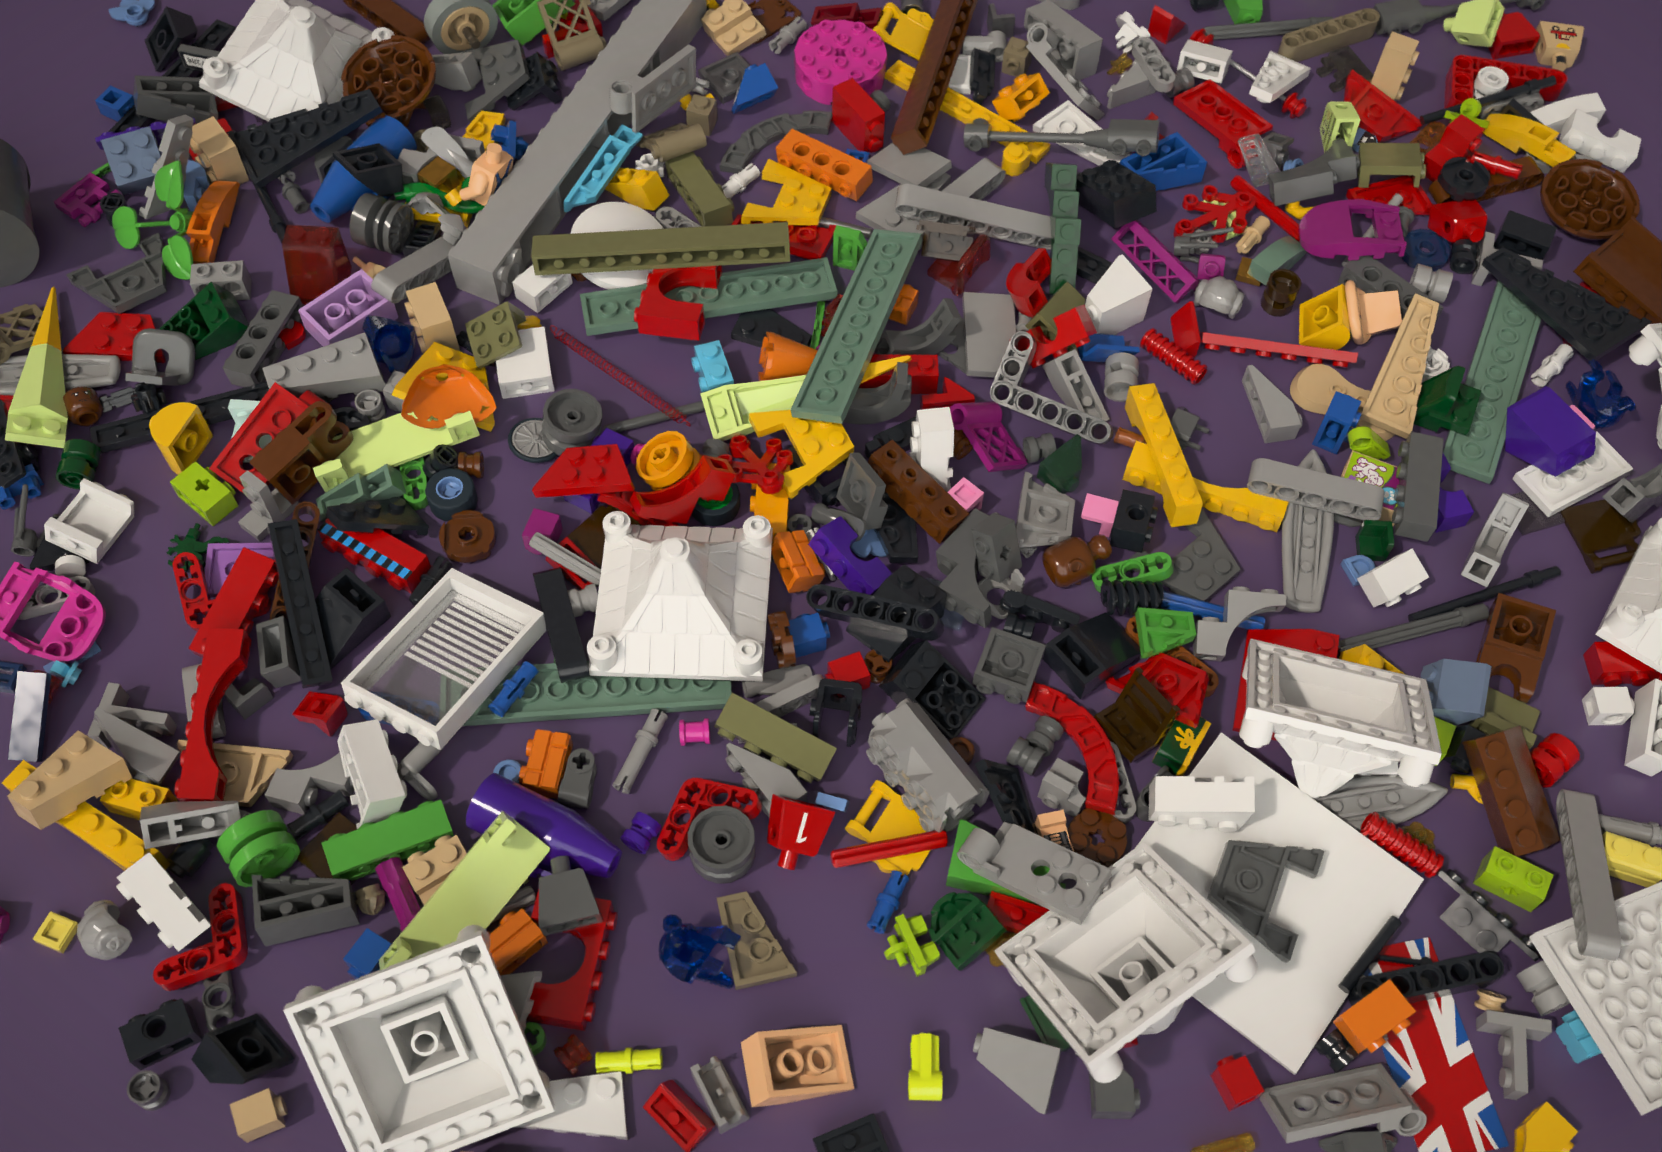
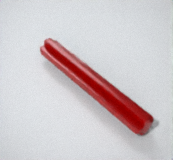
[1230,175,1300,242]
[830,830,948,868]

